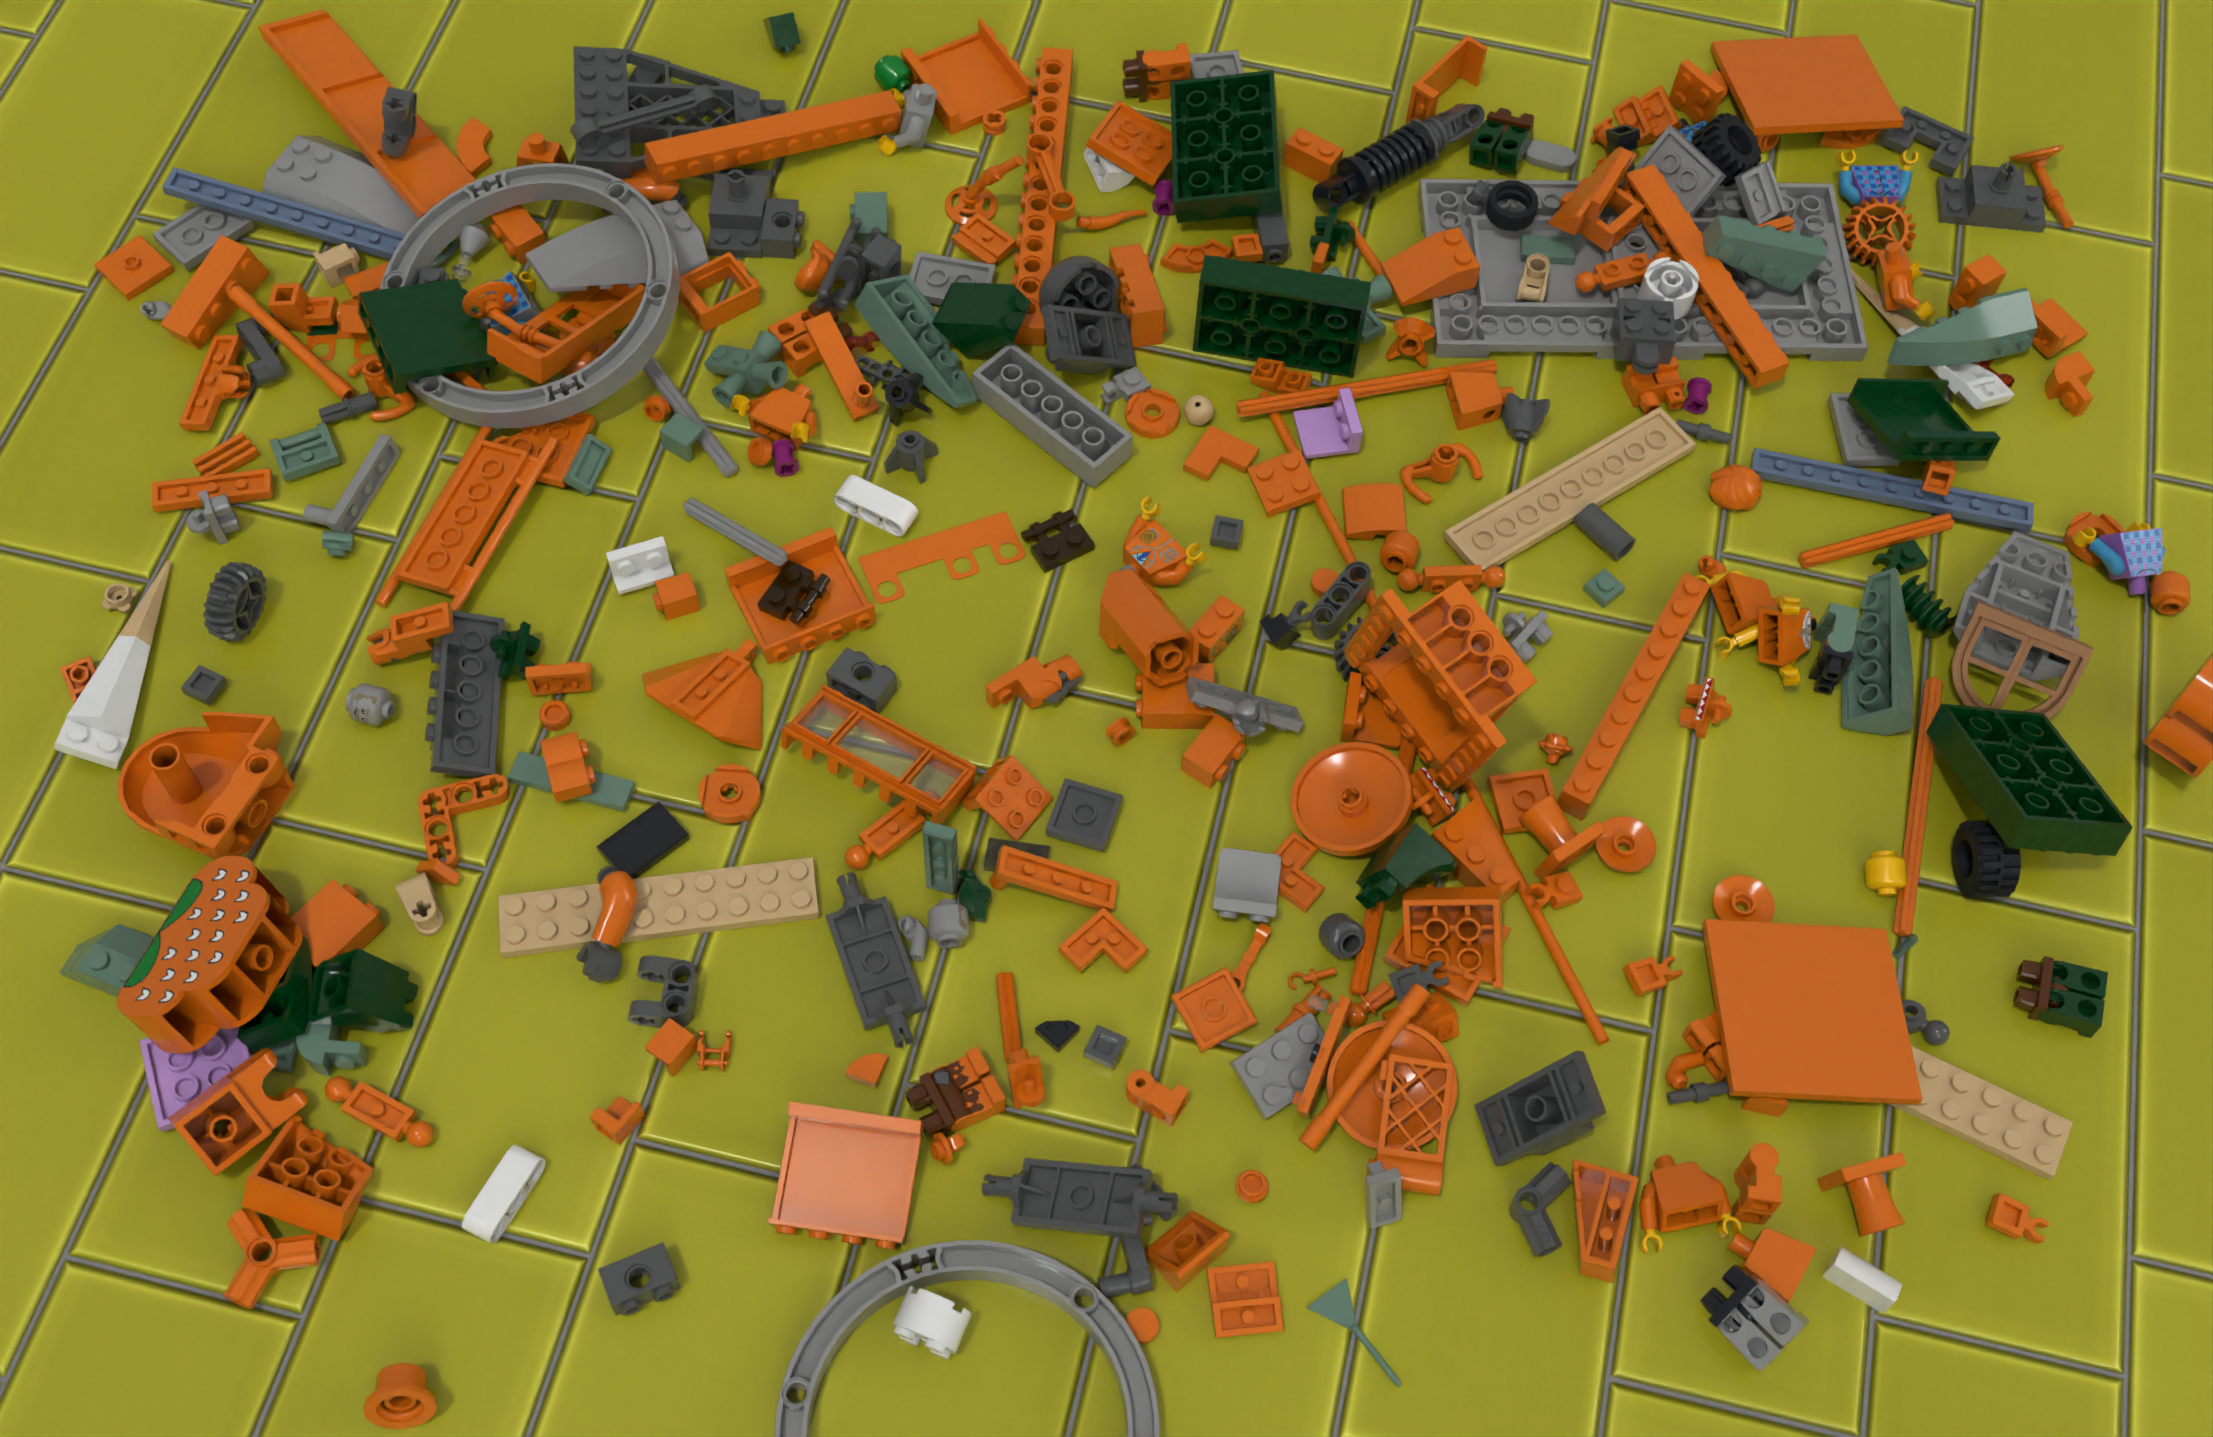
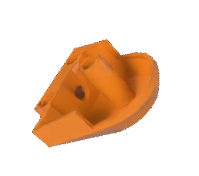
[118,712,295,859]

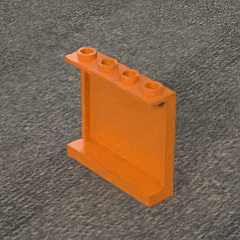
[901,19,1033,135]
[724,527,876,665]
[768,1102,924,1250]

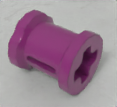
[1152,180,1175,215]
[1683,377,1712,414]
[772,439,799,477]

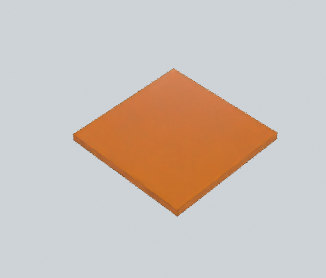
[1710,34,1904,135]
[1702,919,1923,1105]

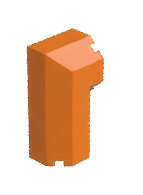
[1099,568,1199,686]

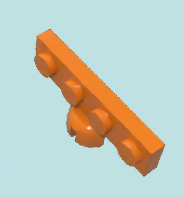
[179,335,252,431]

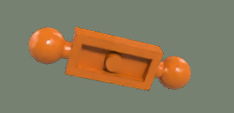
[1575,251,1673,293]
[1397,565,1505,593]
[845,790,939,870]
[324,1076,434,1148]

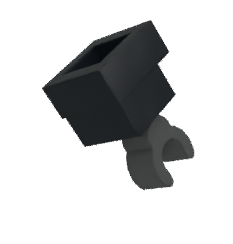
[1606,124,1641,172]
[1260,600,1315,650]

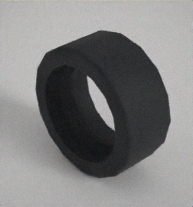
[1486,180,1539,231]

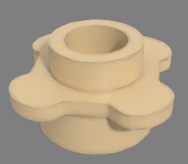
[102,583,138,613]

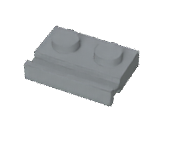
[1734,161,1786,226]

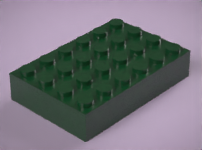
[1170,70,1283,223]
[1192,255,1371,378]
[1926,704,2133,856]

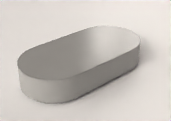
[1524,140,1576,172]

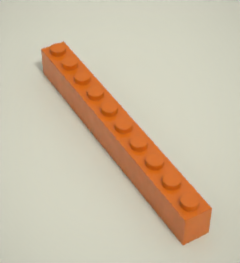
[644,90,902,185]
[1621,164,1790,389]
[1557,572,1711,821]

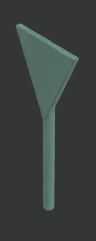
[1307,1279,1401,1387]

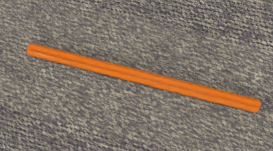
[1236,359,1497,417]
[1893,677,1943,938]
[1349,735,1416,997]

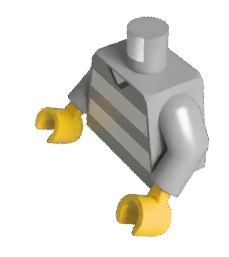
[877,83,937,156]

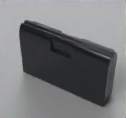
[596,801,689,879]

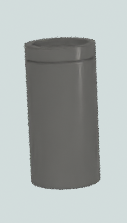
[1574,503,1636,561]

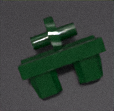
[1310,207,1356,261]
[489,621,541,680]

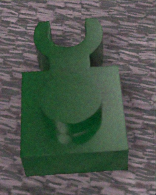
[1872,539,1929,575]

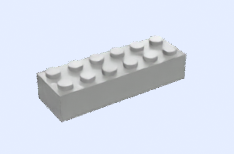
[972,343,1133,489]

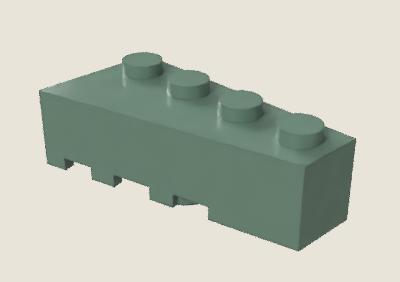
[1702,215,1827,294]

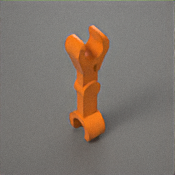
[1231,923,1272,993]

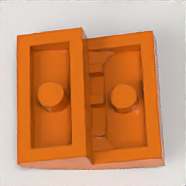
[1613,85,1682,147]
[1342,483,1406,541]
[1206,1261,1284,1338]

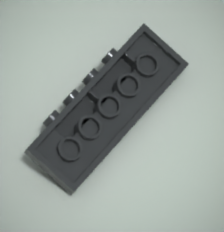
[425,610,505,778]

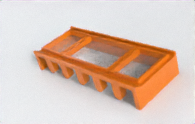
[781,684,977,825]

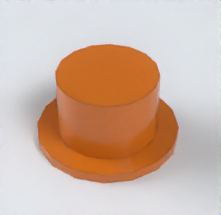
[363,1363,437,1429]

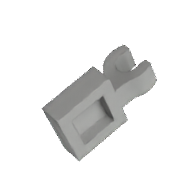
[1100,366,1151,404]

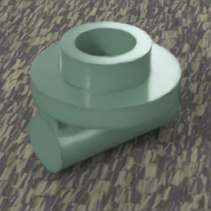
[322,531,354,556]

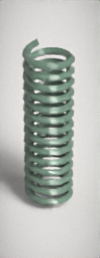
[1892,934,1918,959]

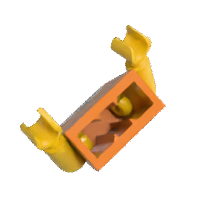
[1695,570,1777,658]
[1758,594,1817,686]

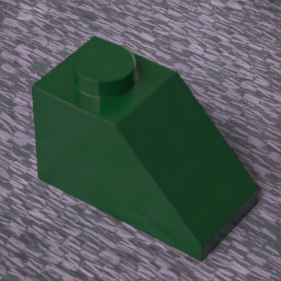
[763,12,800,53]

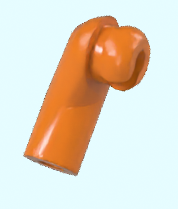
[1698,555,1727,579]
[1665,1051,1704,1090]

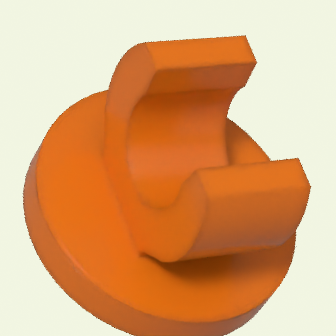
[930,1132,966,1165]

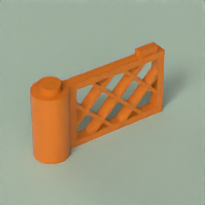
[1366,1054,1454,1196]

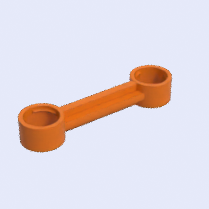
[1026,133,1076,222]

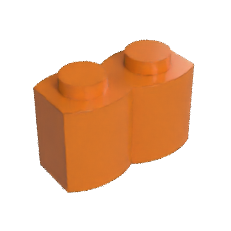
[540,731,596,803]

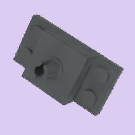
[1935,163,2046,233]
[707,168,774,258]
[1041,304,1136,375]
[1475,1050,1606,1166]

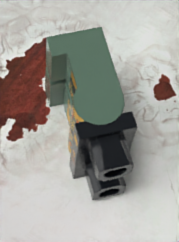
[1808,602,1859,695]

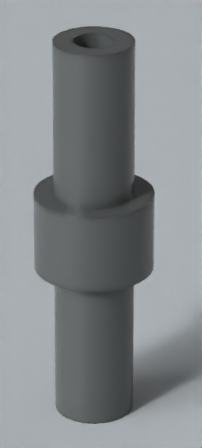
[1677,419,1732,445]
[1666,1080,1729,1105]

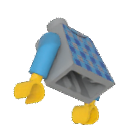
[479,271,561,339]

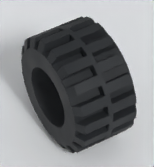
[1691,113,1761,187]
[1952,820,2021,898]

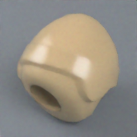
[1184,395,1214,426]

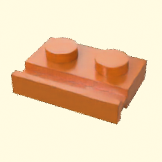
[951,212,1016,265]

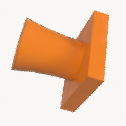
[1518,794,1606,881]
[1817,1152,1907,1237]

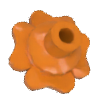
[1538,733,1573,764]

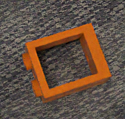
[1559,178,1645,252]
[678,252,761,333]

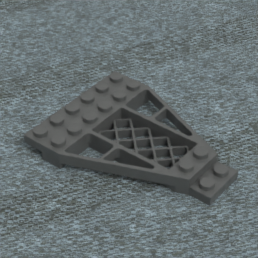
[573,46,786,178]

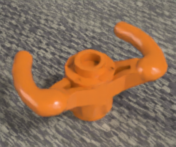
[347,354,416,421]
[1400,442,1483,504]

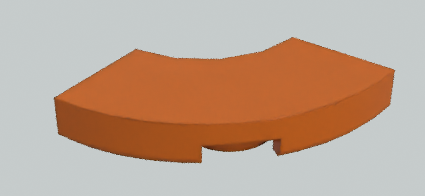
[456,117,493,177]
[1819,129,1883,149]
[1160,238,1233,273]

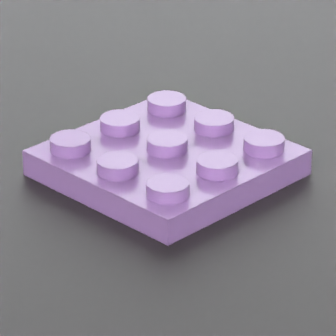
[139,1026,251,1132]

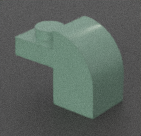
[296,1020,368,1076]

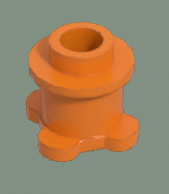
[1590,116,1615,152]

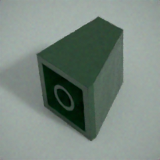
[932,282,1031,359]

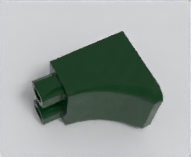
[1356,823,1457,909]
[307,948,418,1033]

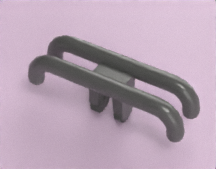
[816,217,882,312]

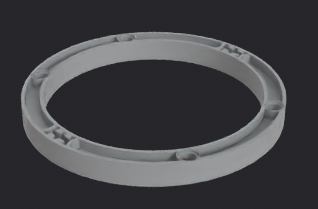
[380,163,680,428]
[775,1240,1159,1437]

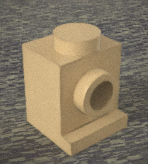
[313,243,361,288]

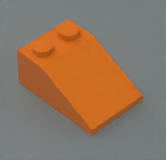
[1381,227,1481,307]

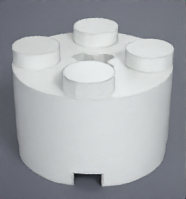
[1637,257,1699,320]
[892,1286,972,1360]

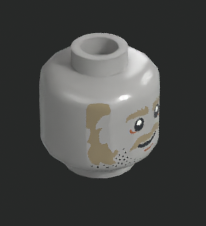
[345,683,395,726]
[928,899,969,948]

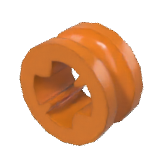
[983,109,1006,136]
[1106,717,1136,747]

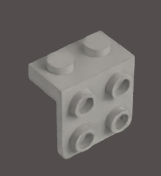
[1213,848,1281,922]

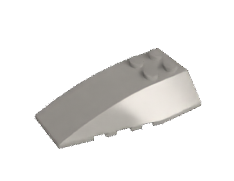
[262,135,419,234]
[526,200,709,292]
[1953,531,2079,682]

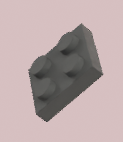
[1046,778,1123,852]

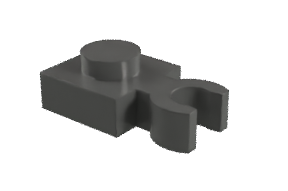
[1388,961,1449,1003]

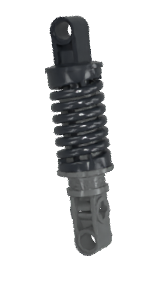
[1312,104,1485,208]

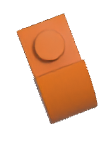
[268,283,339,333]
[2045,351,2095,417]

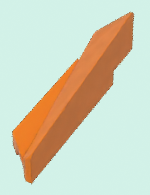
[1548,147,1637,236]

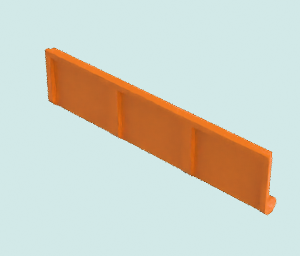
[259,10,476,219]

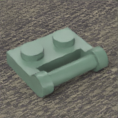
[269,422,341,482]

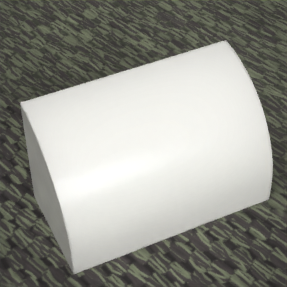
[1083,147,1135,192]
[1822,1246,1902,1314]

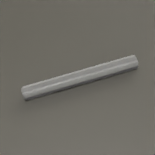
[683,498,788,567]

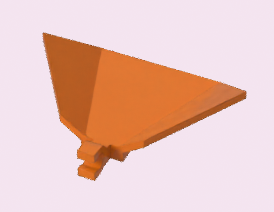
[642,639,762,751]

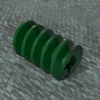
[1901,575,1957,638]

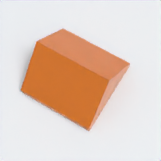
[1144,1211,1230,1293]

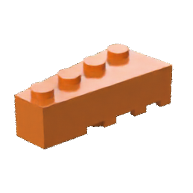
[160,235,270,350]
[1108,244,1167,348]

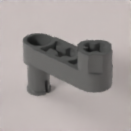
[235,313,285,386]
[1097,1211,1152,1298]

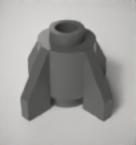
[1501,393,1550,442]
[884,431,938,484]

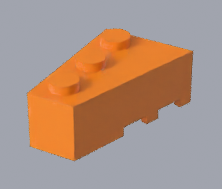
[1431,798,1520,905]
[1571,1159,1639,1283]

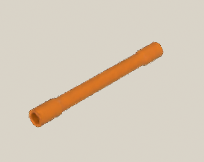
[228,285,356,401]
[1299,983,1430,1151]

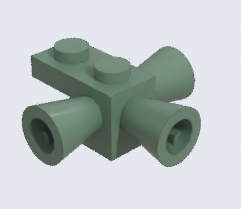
[1322,266,1392,344]
[704,331,788,408]

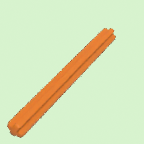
[1798,513,1954,568]

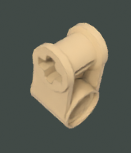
[1515,253,1550,302]
[395,872,444,936]

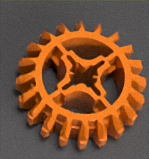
[1842,197,1916,268]

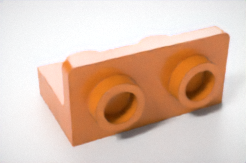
[525,661,592,695]

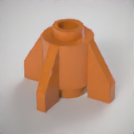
[1386,317,1436,367]

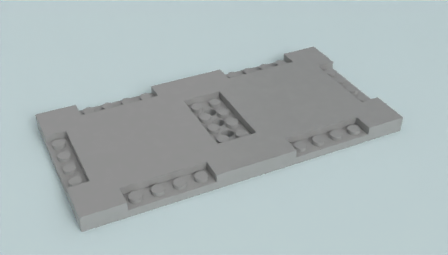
[1417,179,1868,361]

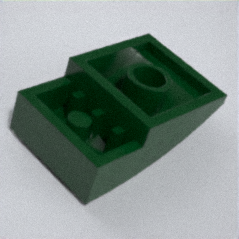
[236,936,312,1052]

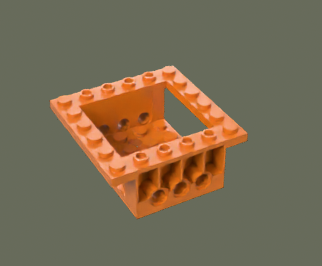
[1344,580,1537,793]

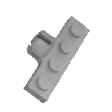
[1185,676,1303,737]

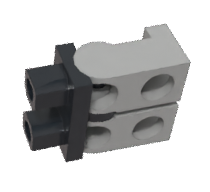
[1700,1265,1810,1372]

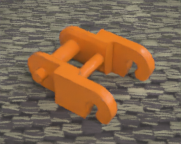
[697,1030,732,1071]

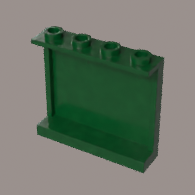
[358,278,498,394]
[1847,378,2001,461]

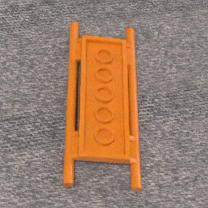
[375,426,559,611]

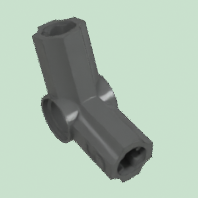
[1509,1161,1571,1258]

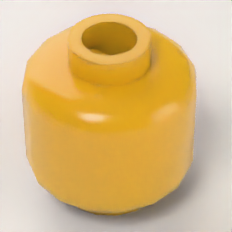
[1864,851,1907,897]

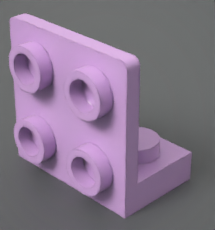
[1293,388,1363,459]

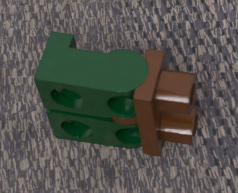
[1469,108,1534,175]
[2013,956,2108,1038]

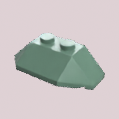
[60,924,153,997]

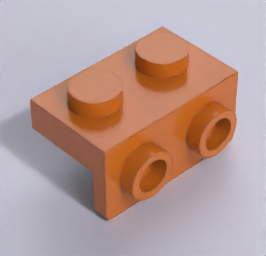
[1382,991,1459,1043]

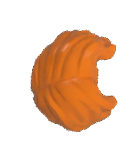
[1709,464,1763,511]

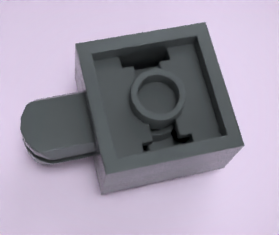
[1612,298,1676,375]

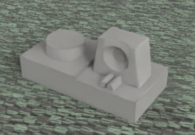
[1365,1161,1402,1229]

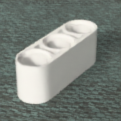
[833,475,919,537]
[462,1144,546,1244]

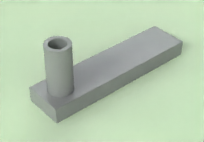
[303,434,401,534]

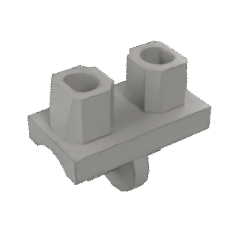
[186,490,241,545]
[1502,610,1553,663]

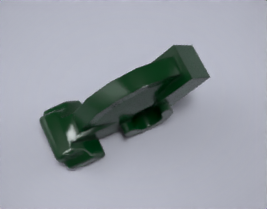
[959,869,992,923]

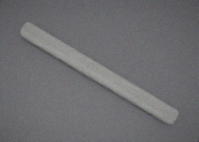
[642,357,738,477]

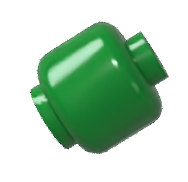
[874,55,912,93]

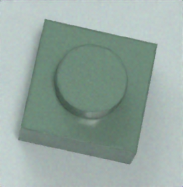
[1583,569,1625,609]

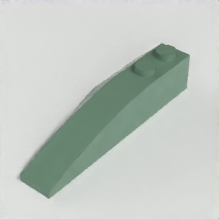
[854,274,978,408]
[1887,288,2038,366]
[1842,568,1914,736]

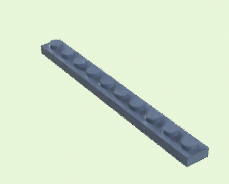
[162,167,406,259]
[1750,448,2034,532]

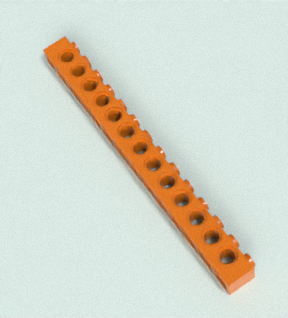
[1012,47,1073,346]

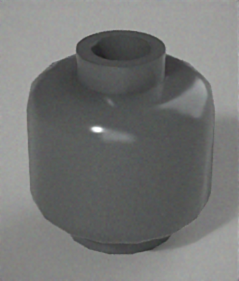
[1319,913,1365,959]

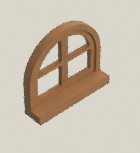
[1952,599,2094,718]

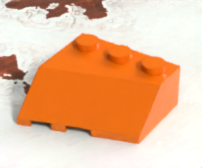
[1402,887,1503,989]
[242,1113,373,1241]

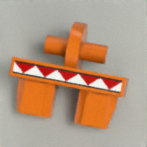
[1679,677,1732,738]
[1409,766,1456,827]
[1006,1049,1046,1109]

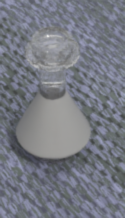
[450,223,490,282]

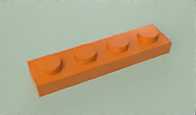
[152,468,273,512]

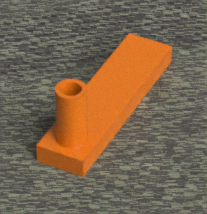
[803,311,879,422]
[989,845,1118,913]

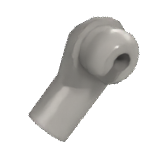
[140,301,172,320]
[898,915,928,961]

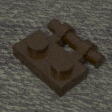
[1021,509,1095,573]
[757,560,830,625]

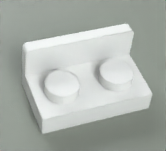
[606,536,674,594]

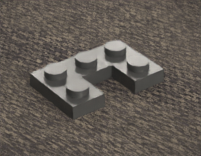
[1881,106,1975,176]

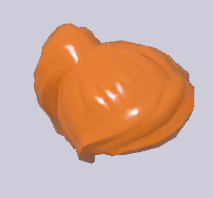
[794,240,841,292]

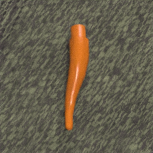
[1076,210,1147,230]

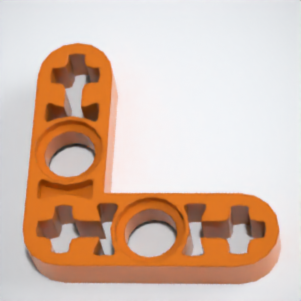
[418,774,510,869]

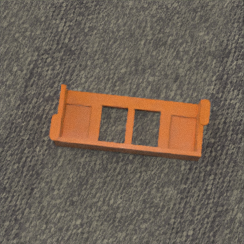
[487,284,646,385]

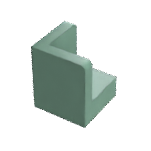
[659,412,703,462]

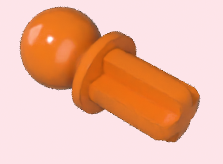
[1345,981,1396,1028]

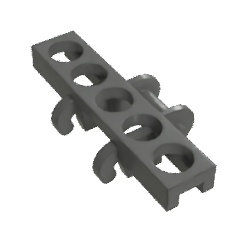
[855,354,923,391]

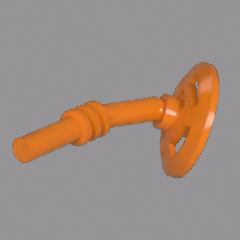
[2010,145,2074,228]
[945,155,1024,226]
[462,281,562,348]

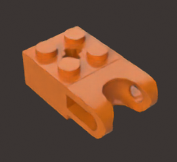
[168,1048,308,1176]

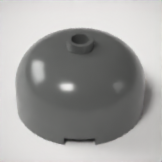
[1039,256,1120,316]

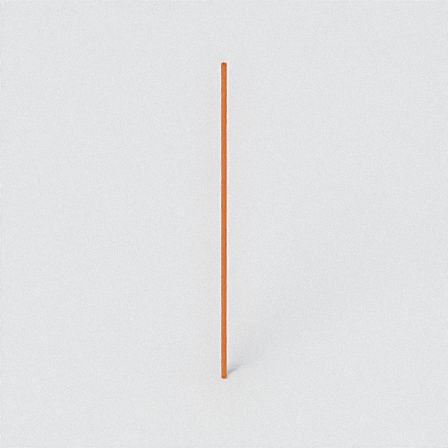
[1259,391,1610,1045]

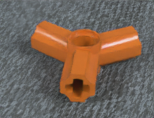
[223,1208,321,1310]

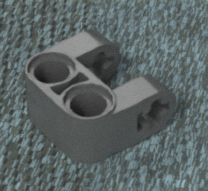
[382,87,417,157]
[628,956,699,1028]

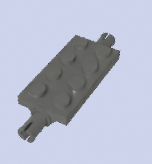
[826,872,926,1048]
[982,1158,1178,1239]

